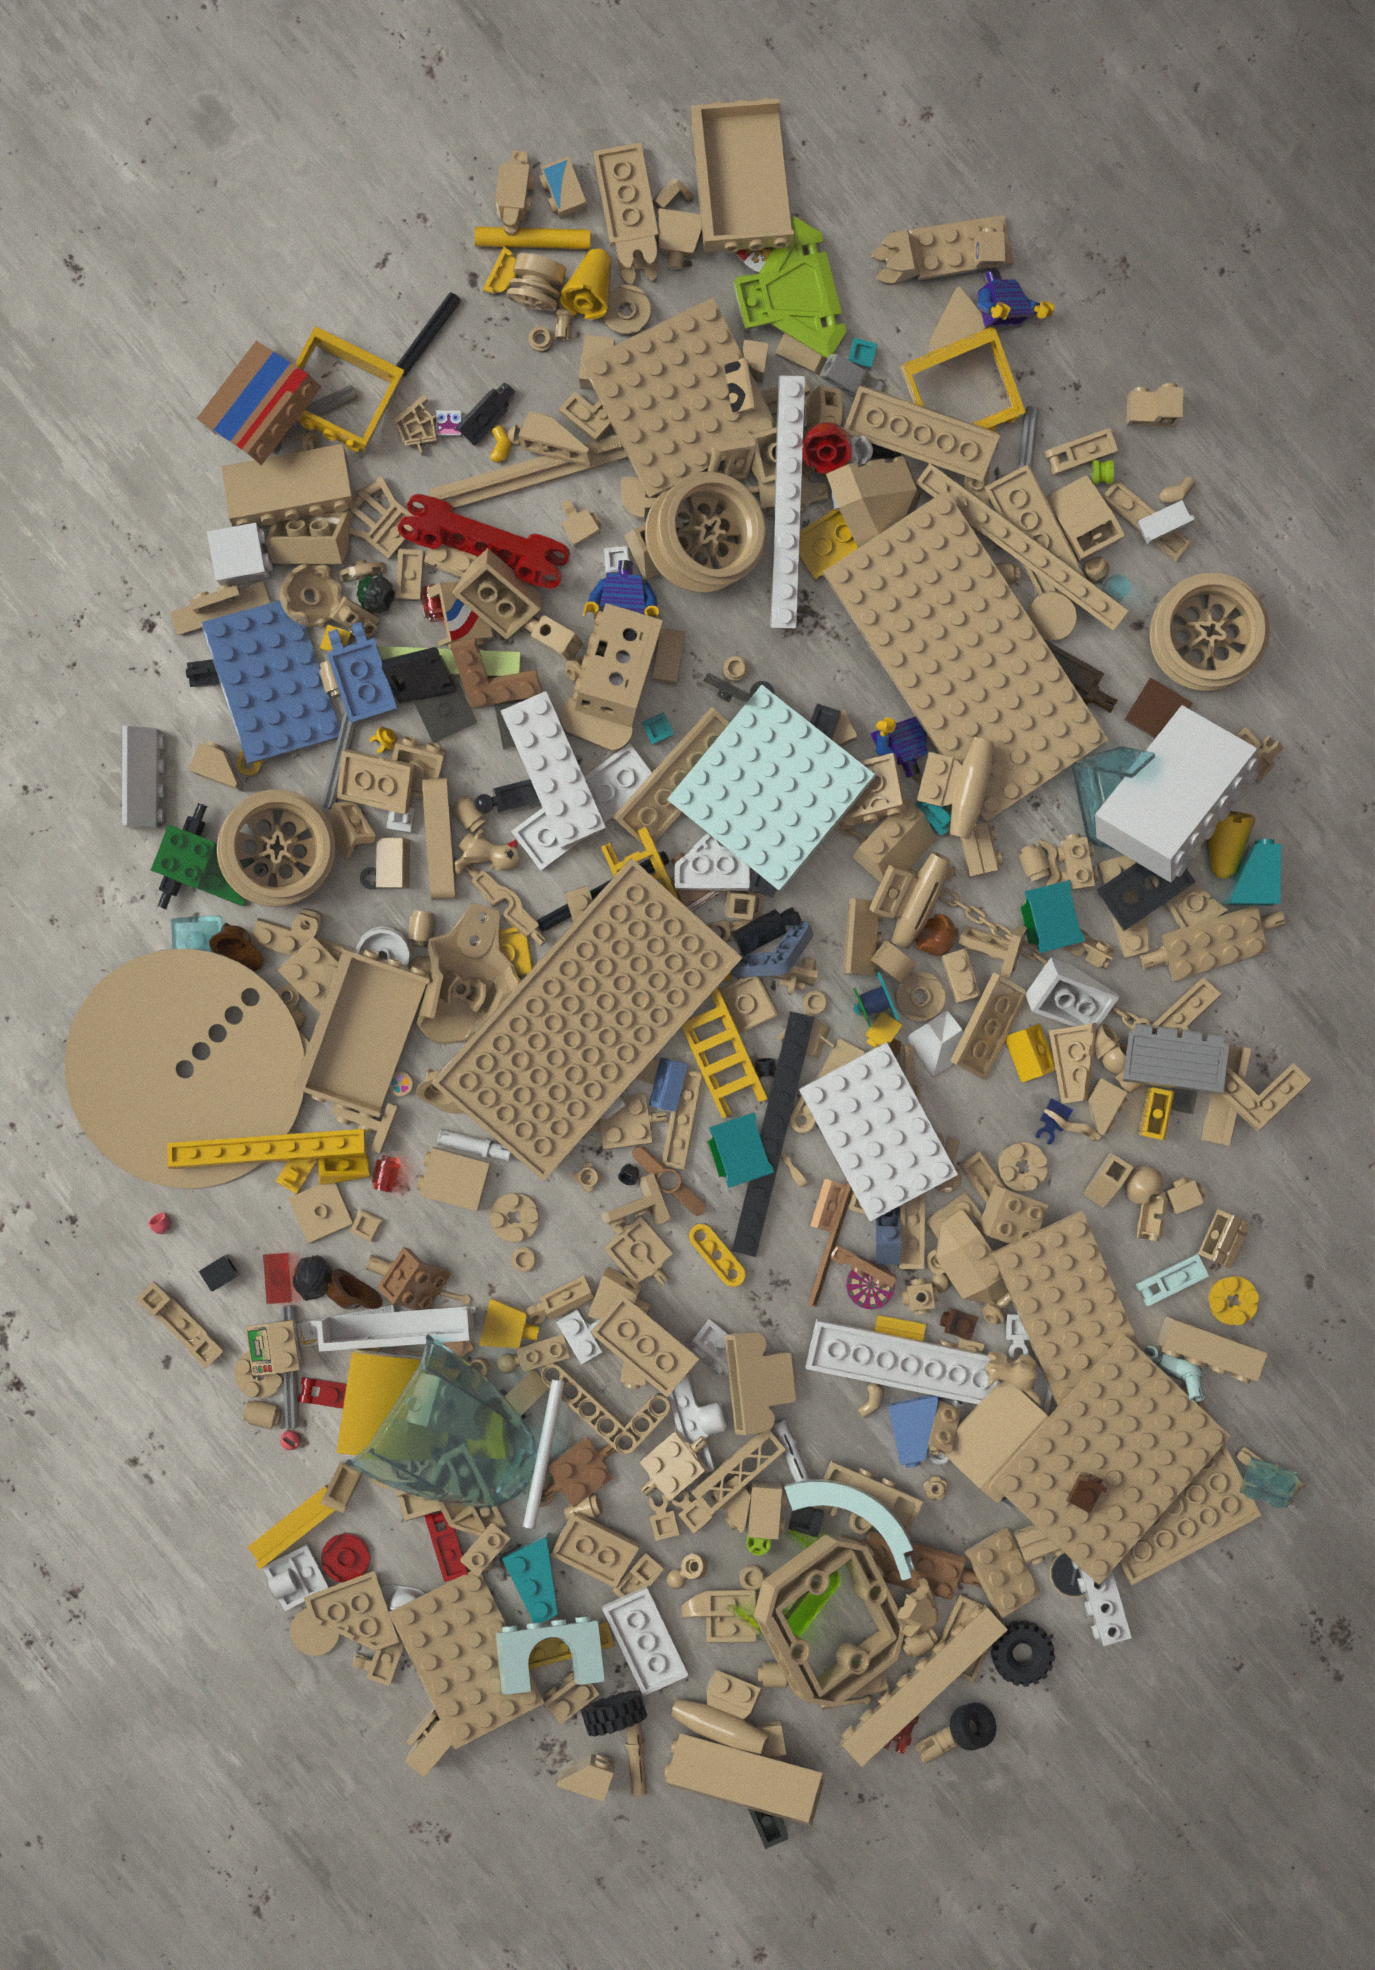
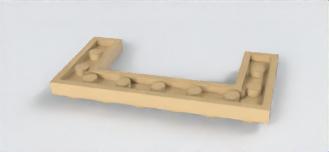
[1152,977,1311,1132]

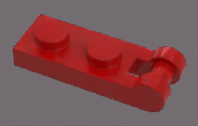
[298,1377,347,1409]
[425,1511,468,1582]

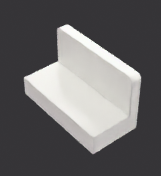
[1137,500,1195,545]

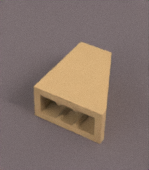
[927,286,987,366]

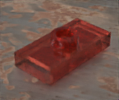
[263,1252,292,1304]

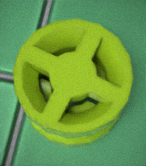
[1091,460,1114,485]
[746,1534,771,1556]

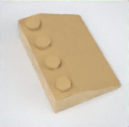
[941,1380,1050,1504]

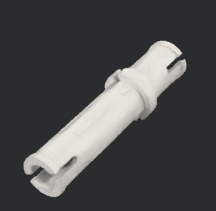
[437,1129,511,1162]
[773,1418,810,1482]

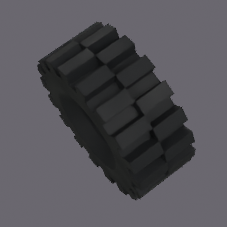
[991,1620,1055,1687]
[581,1690,648,1737]

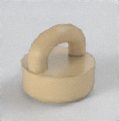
[1083,556,1109,584]

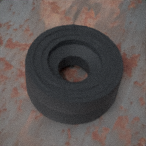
[950,1703,997,1751]

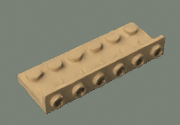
[828,753,909,835]

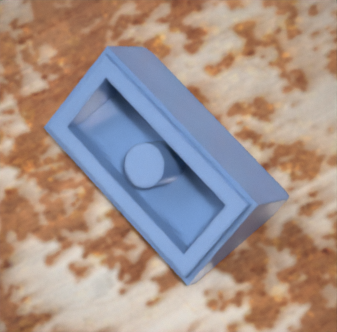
[649,1057,688,1111]

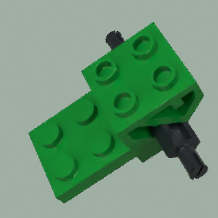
[150,803,260,910]

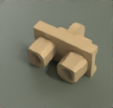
[330,596,380,638]
[771,957,818,995]

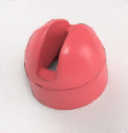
[148,1212,170,1234]
[280,1430,301,1450]

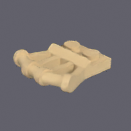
[348,475,414,560]

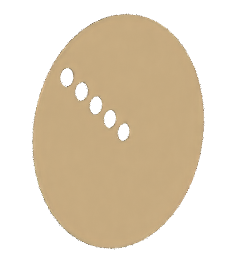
[65,949,305,1189]

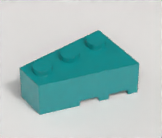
[502,1532,559,1623]

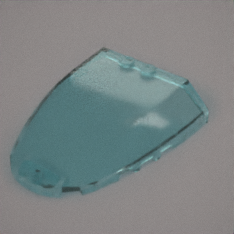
[346,1334,538,1508]

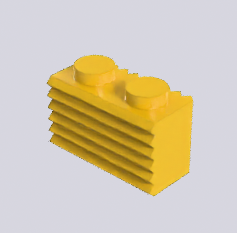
[1137,1087,1175,1140]

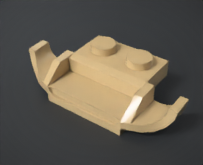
[681,1590,760,1643]

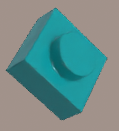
[848,338,877,369]
[641,712,674,745]

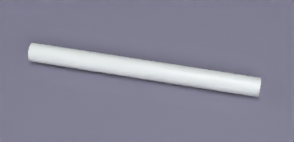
[523,1379,565,1529]

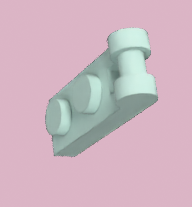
[1135,1253,1209,1306]

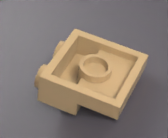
[392,736,446,799]

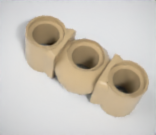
[1093,1024,1142,1093]

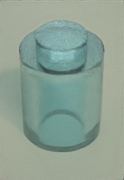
[1102,574,1130,602]

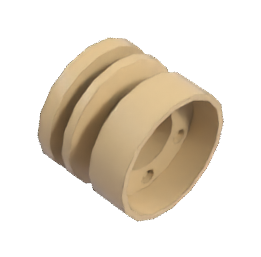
[506,253,567,311]

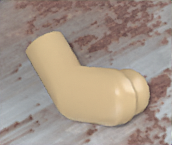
[858,1383,884,1419]

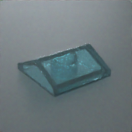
[171,916,221,953]

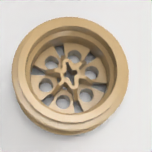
[645,472,766,593]
[1149,572,1270,691]
[217,789,335,907]

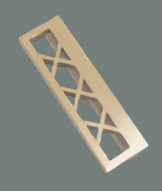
[1201,1045,1251,1146]
[690,1430,786,1515]

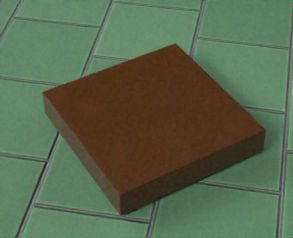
[1124,677,1192,739]

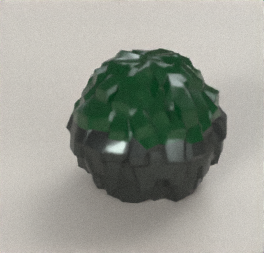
[356,574,395,613]

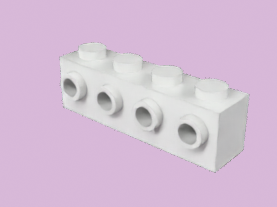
[1071,1560,1132,1647]

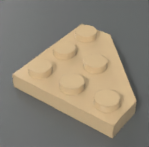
[304,1571,399,1651]

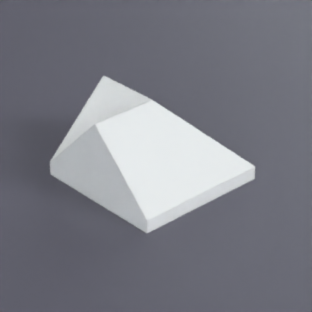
[906,1009,964,1077]

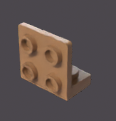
[377,1247,451,1310]

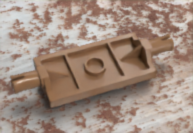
[840,1531,982,1600]

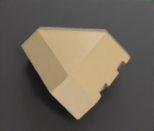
[826,456,921,548]

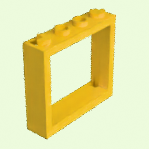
[295,326,404,453]
[899,327,1026,431]

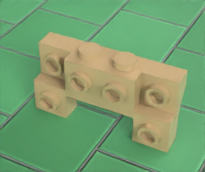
[812,1460,923,1534]

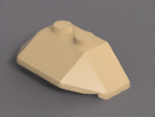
[936,1209,1008,1303]
[428,1443,506,1536]

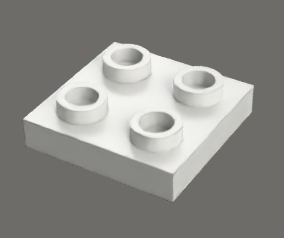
[263,1543,330,1611]

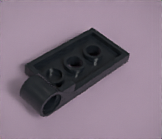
[1095,845,1203,931]

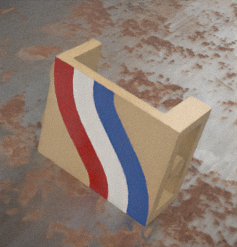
[427,581,493,649]

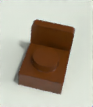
[939,1307,978,1341]
[1066,1473,1108,1513]

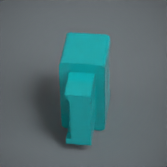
[914,801,951,837]

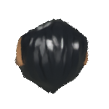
[291,1255,333,1301]

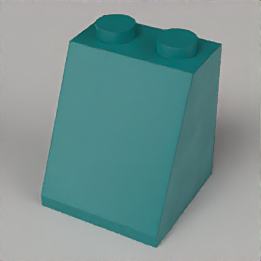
[1222,839,1281,906]

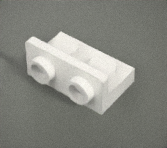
[686,1319,728,1378]

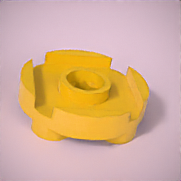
[1208,1276,1259,1325]

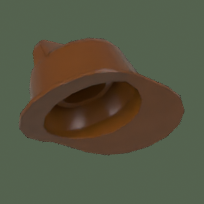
[209,923,263,971]
[326,1269,383,1310]

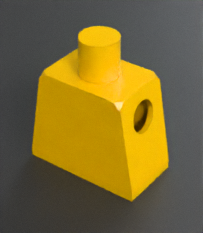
[479,1297,540,1348]

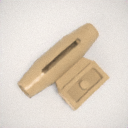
[917,737,994,839]
[869,852,950,949]
[671,1670,769,1755]

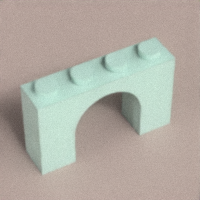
[496,1616,605,1695]

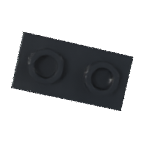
[186,659,220,687]

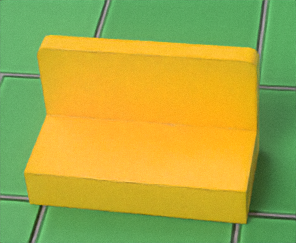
[1005,1023,1056,1082]

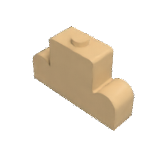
[724,1332,796,1435]

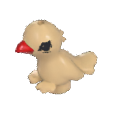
[454,828,520,876]

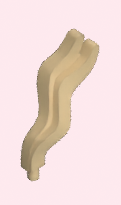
[1038,838,1062,886]
[1044,1108,1102,1142]

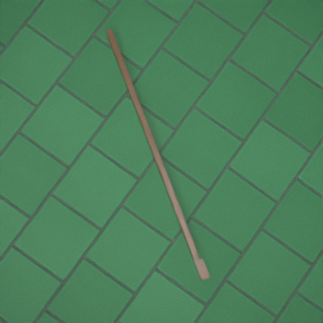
[808,1039,902,1307]

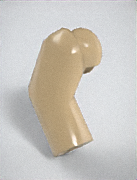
[1159,477,1195,503]

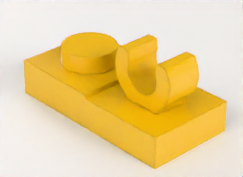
[275,1159,318,1194]

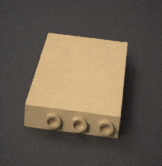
[691,97,794,253]
[294,945,430,1118]

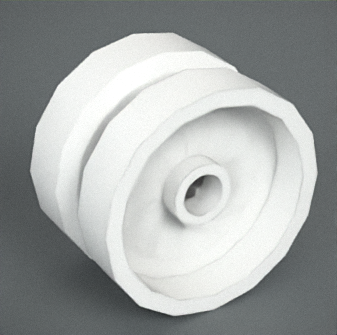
[356,926,410,967]

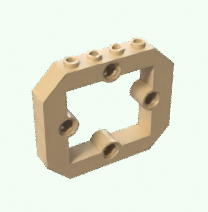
[753,1535,906,1707]

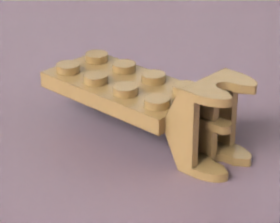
[593,142,659,285]
[871,215,1014,284]

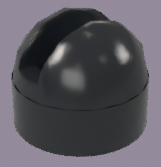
[618,1163,639,1185]

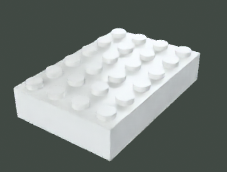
[799,1041,958,1221]

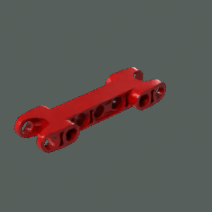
[398,494,570,589]

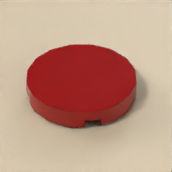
[321,1532,371,1583]

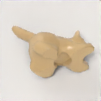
[985,1351,1042,1406]

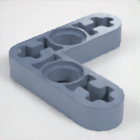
[730,921,814,977]

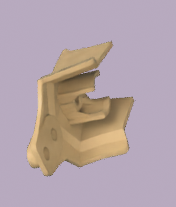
[416,903,521,1044]

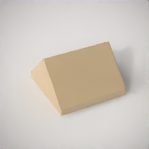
[748,427,805,483]

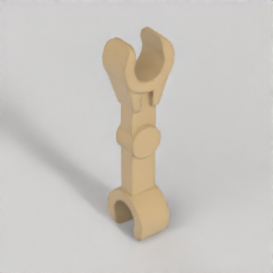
[781,1149,807,1187]

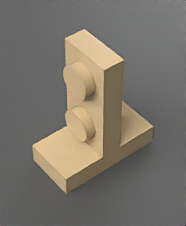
[958,925,1027,980]
[331,1103,399,1153]
[600,1173,671,1226]

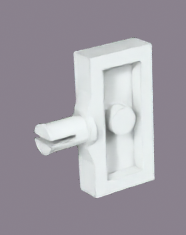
[556,1308,603,1364]

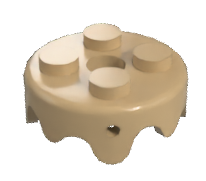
[279,564,342,627]

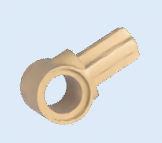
[707,919,751,942]

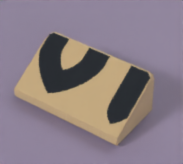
[724,358,755,413]

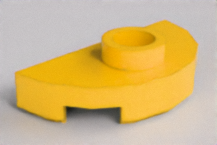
[482,246,517,294]

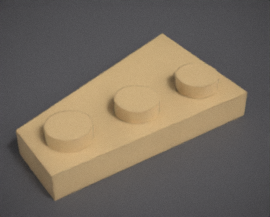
[1049,1023,1097,1104]

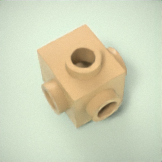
[902,1278,939,1315]

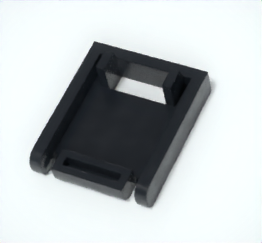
[382,647,455,704]

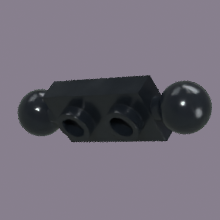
[474,779,541,814]

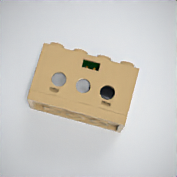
[572,603,663,727]

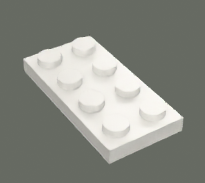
[602,1586,689,1696]

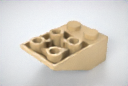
[1046,475,1125,562]

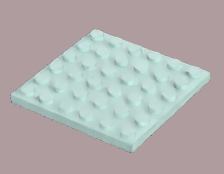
[667,685,876,892]

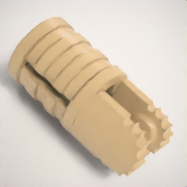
[915,1726,959,1764]

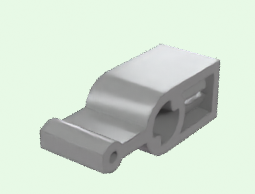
[819,354,887,397]

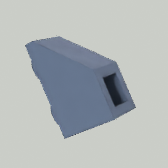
[874,1208,901,1265]

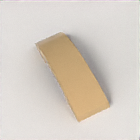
[136,1281,224,1369]

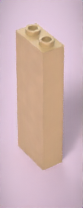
[664,1733,826,1827]

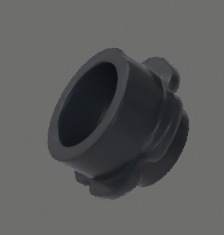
[755,1058,777,1076]

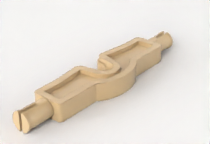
[464,864,547,946]

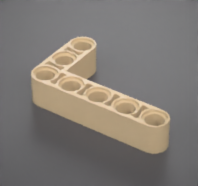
[541,1362,670,1455]

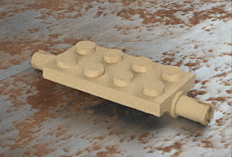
[1139,905,1286,981]

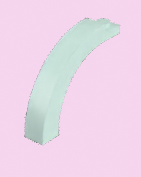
[784,1479,915,1581]

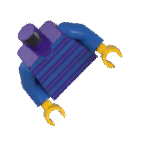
[977,269,1055,328]
[583,560,660,619]
[870,716,928,778]

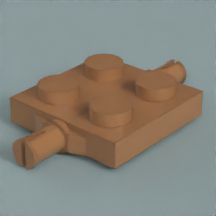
[542,1436,616,1507]

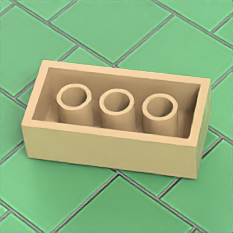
[1156,1316,1268,1384]

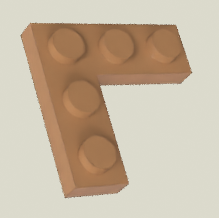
[451,638,543,708]

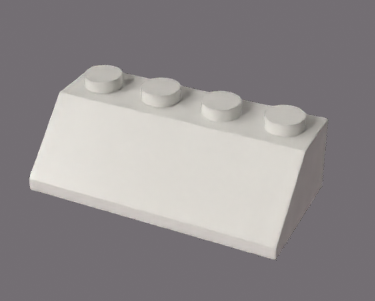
[122,726,165,829]

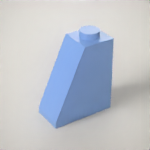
[887,1395,938,1468]

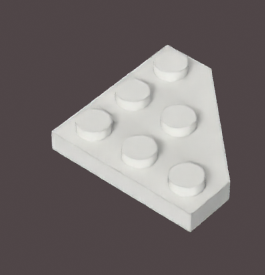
[675,834,750,891]

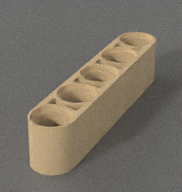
[422,778,456,900]

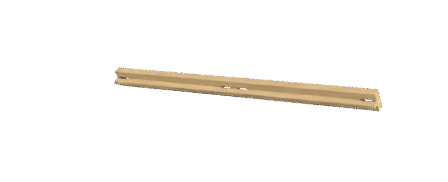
[429,378,810,510]

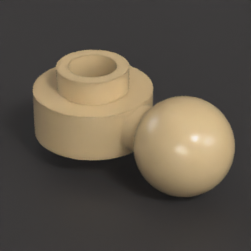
[276,985,305,1028]
[926,1248,951,1293]
[667,1554,708,1589]

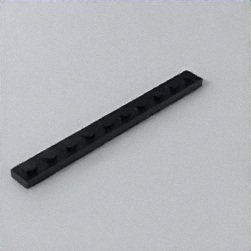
[732,1011,815,1257]

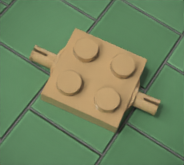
[588,1094,667,1150]
[603,1216,673,1286]
[639,1431,708,1502]

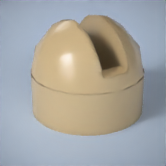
[508,425,523,446]
[468,1358,490,1379]

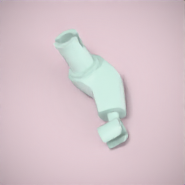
[1144,1346,1205,1402]

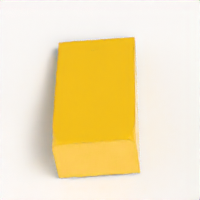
[317,1154,370,1184]

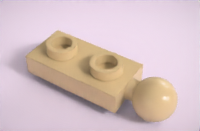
[497,1334,570,1374]

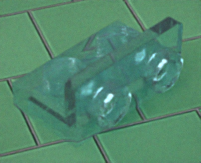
[1239,1457,1299,1508]

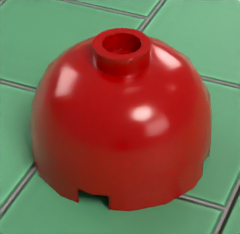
[802,422,852,474]

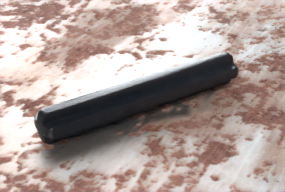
[396,292,461,377]

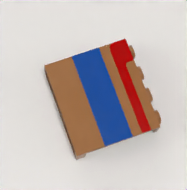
[196,341,322,466]

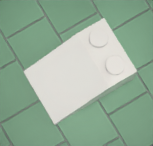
[1025,957,1120,1029]

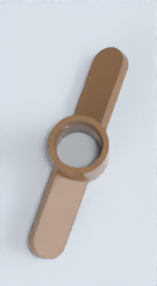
[632,1146,706,1216]

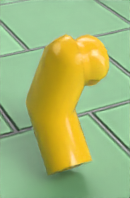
[490,425,511,463]

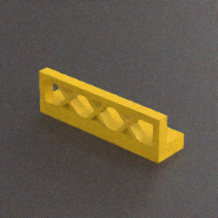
[247,1485,335,1570]

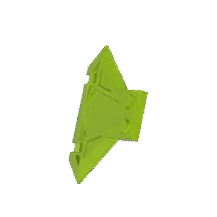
[733,216,847,359]

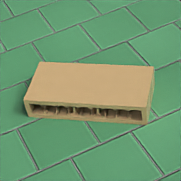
[221,444,355,527]

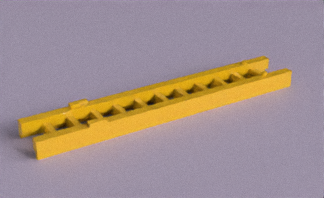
[601,827,768,1119]

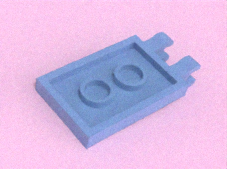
[326,622,397,723]

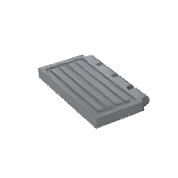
[1123,1023,1229,1095]

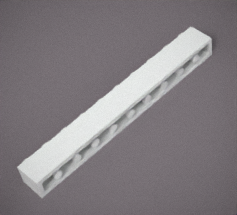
[770,376,805,628]

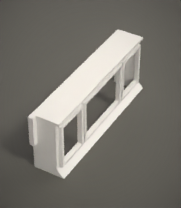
[312,1306,478,1352]

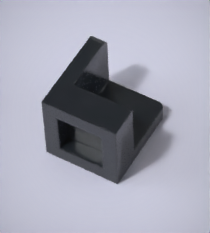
[198,1254,240,1292]
[788,1506,824,1537]

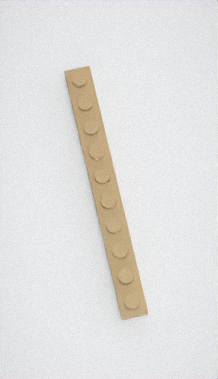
[915,463,1129,631]

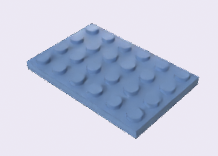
[201,600,340,765]

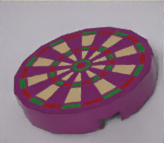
[846,1260,895,1310]

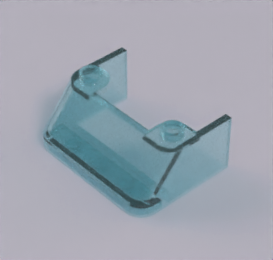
[1072,746,1155,850]

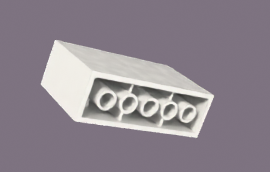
[1095,705,1259,882]

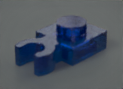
[1035,1098,1073,1145]

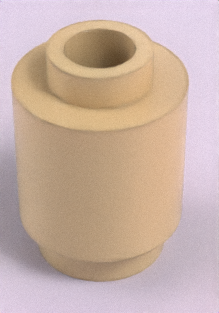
[319,660,340,697]
[452,796,488,833]
[1018,843,1050,882]
[407,910,435,947]
[243,1400,281,1430]
[901,1628,939,1658]
[758,1662,790,1688]

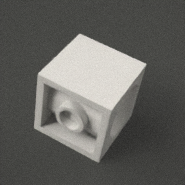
[207,523,274,586]

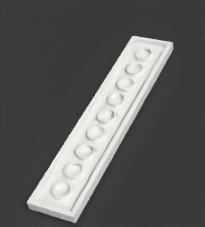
[805,1319,1052,1413]

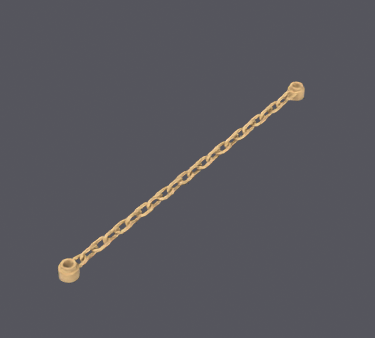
[833,827,1152,1031]

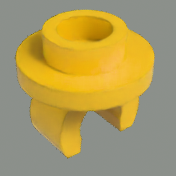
[369,727,396,753]

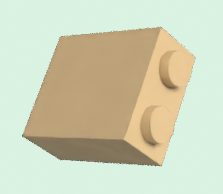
[417,1147,491,1211]

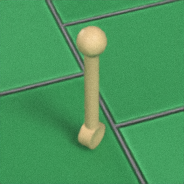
[438,1291,471,1304]
[821,1695,873,1710]

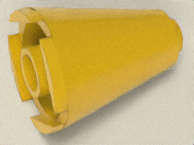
[560,248,611,320]
[1208,811,1256,879]

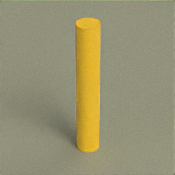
[475,226,591,250]

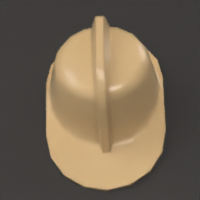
[416,1069,464,1114]

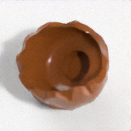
[915,914,958,956]

